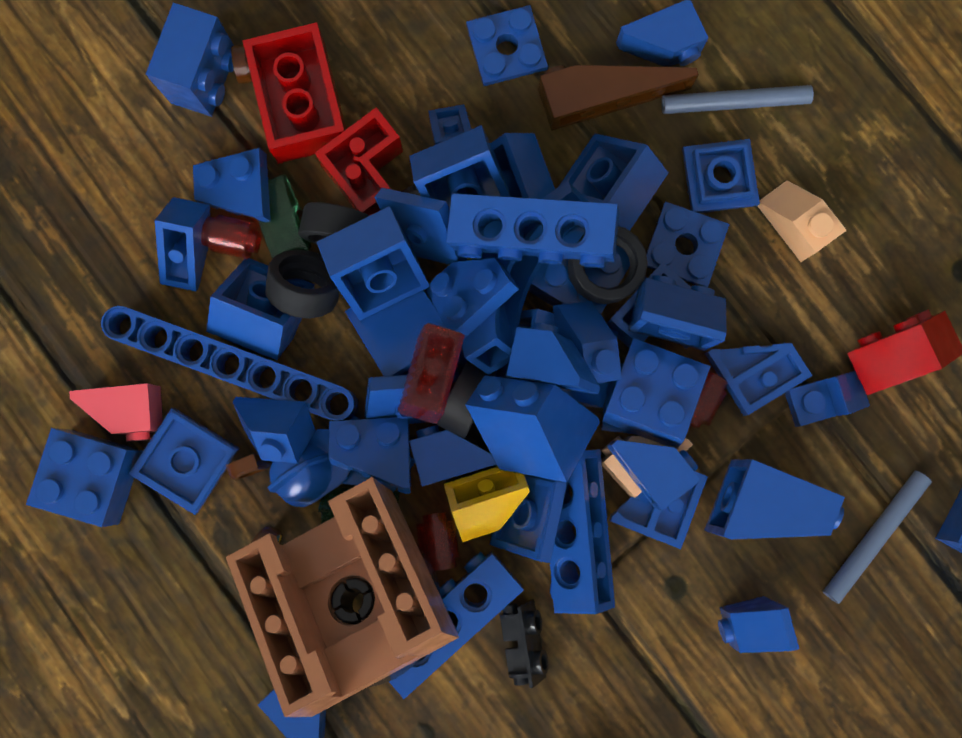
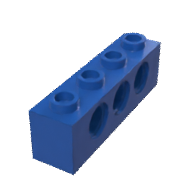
[446,194,620,268]
[550,449,615,614]
[389,550,524,699]

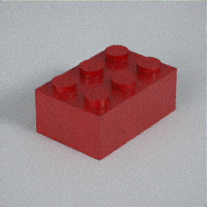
[242,22,346,164]

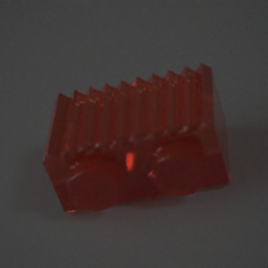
[398,323,465,424]

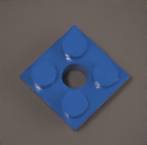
[466,5,548,87]
[682,139,760,213]
[646,201,729,287]

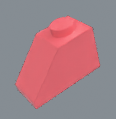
[69,383,163,442]

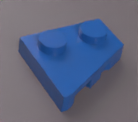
[705,343,813,416]
[608,471,708,549]

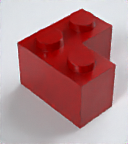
[315,107,403,216]
[847,309,962,395]

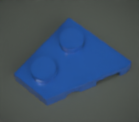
[193,148,271,223]
[329,417,411,494]

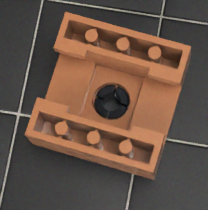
[226,477,459,717]

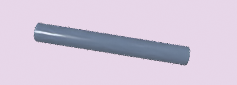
[661,85,814,114]
[822,471,932,604]

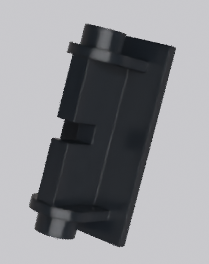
[499,599,549,688]

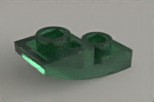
[258,174,312,259]

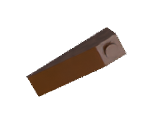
[538,65,699,131]

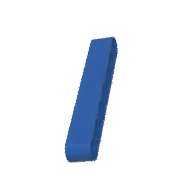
[101,306,359,421]

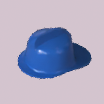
[267,429,350,507]

